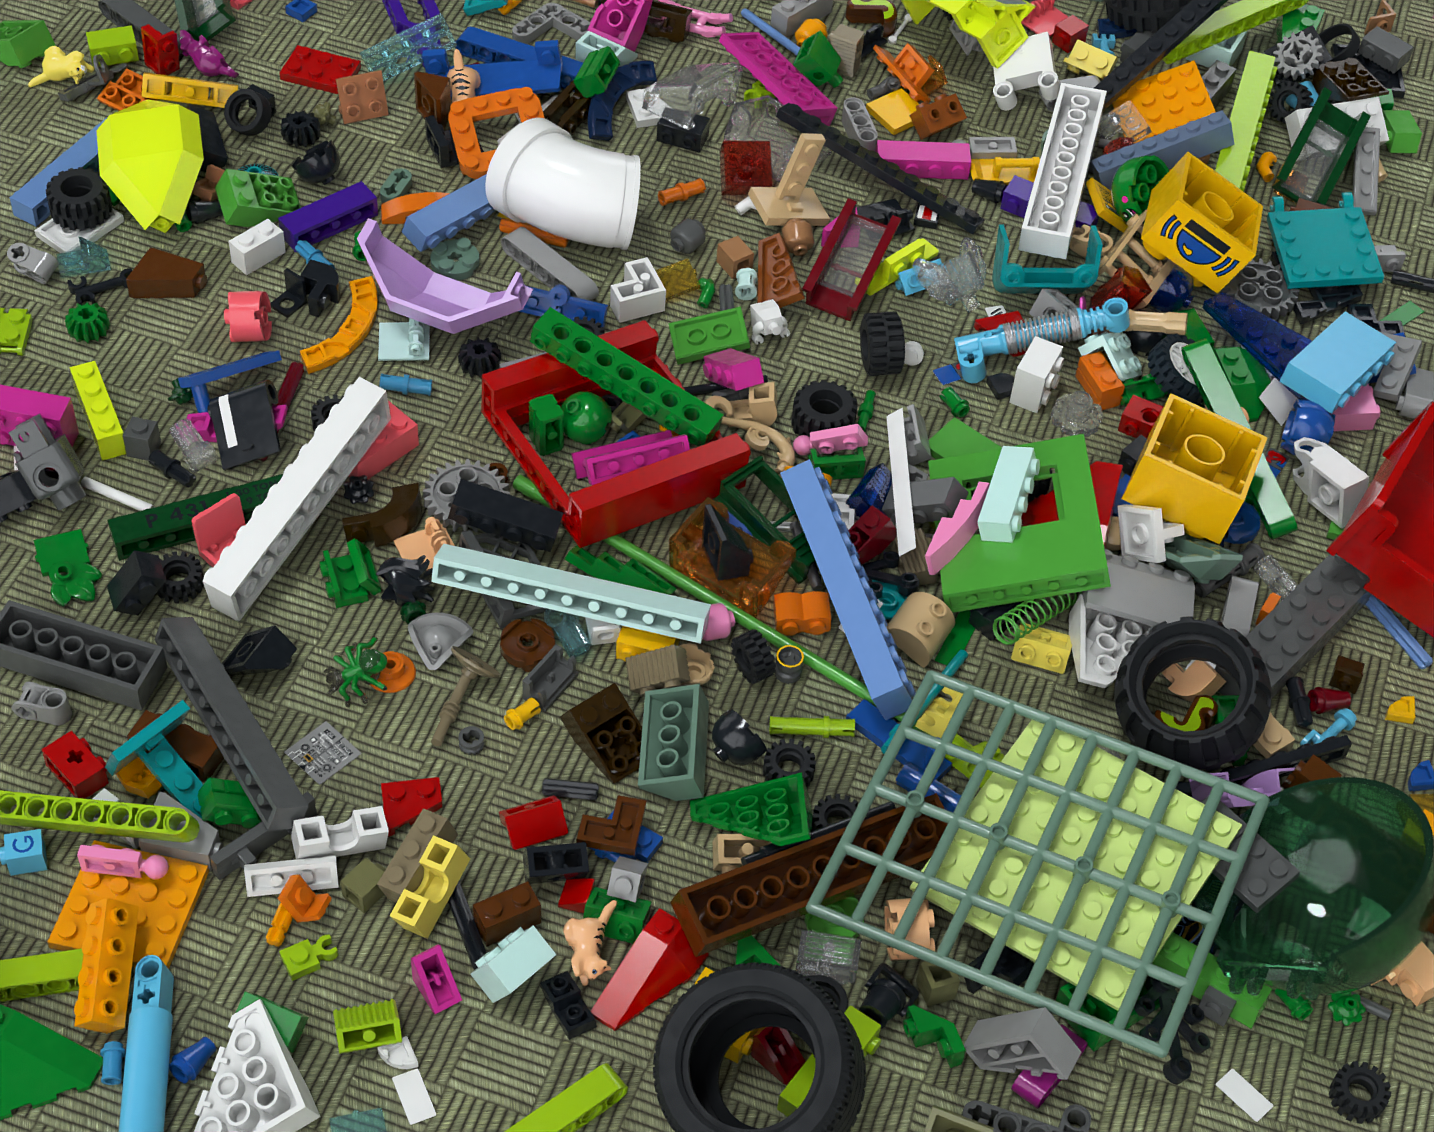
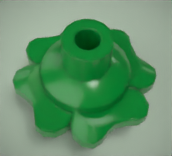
[1328,989,1366,1026]

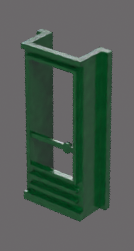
[715,455,816,585]

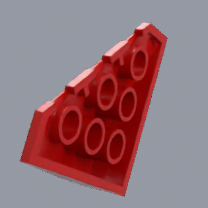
[1021,461,1123,549]

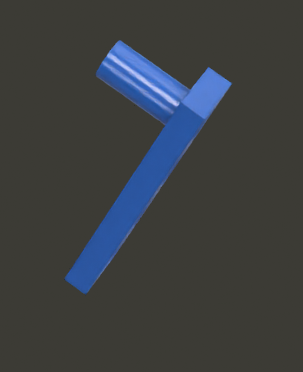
[178,350,282,413]
[846,699,952,782]

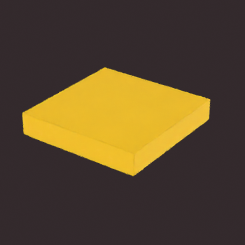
[866,88,919,135]

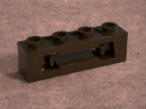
[601,0,693,43]
[543,80,592,135]

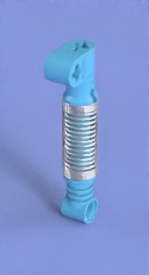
[954,297,1130,383]

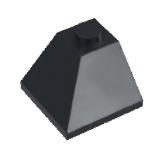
[701,504,754,581]
[221,625,297,676]

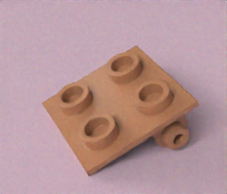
[336,70,389,124]

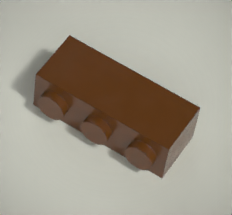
[127,710,224,783]

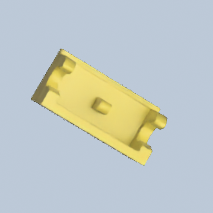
[915,687,963,738]

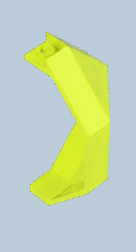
[96,99,204,233]

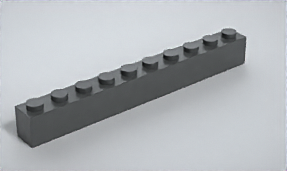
[154,617,309,831]

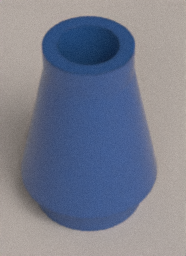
[169,1037,216,1083]

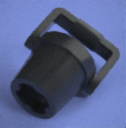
[859,963,919,1030]

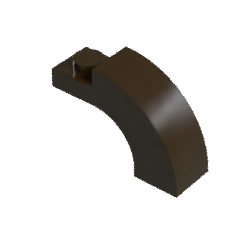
[342,483,423,547]

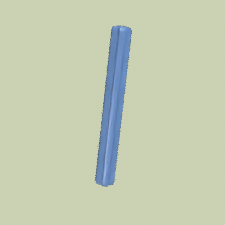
[1365,595,1433,669]

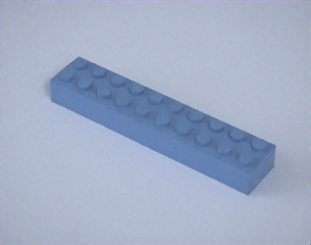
[780,459,916,720]

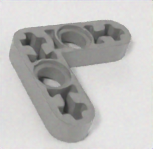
[512,2,590,44]

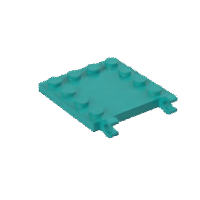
[1266,192,1384,289]

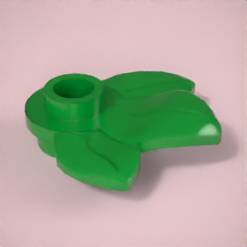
[49,562,102,607]

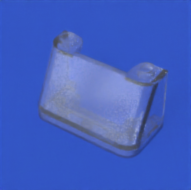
[642,62,743,130]

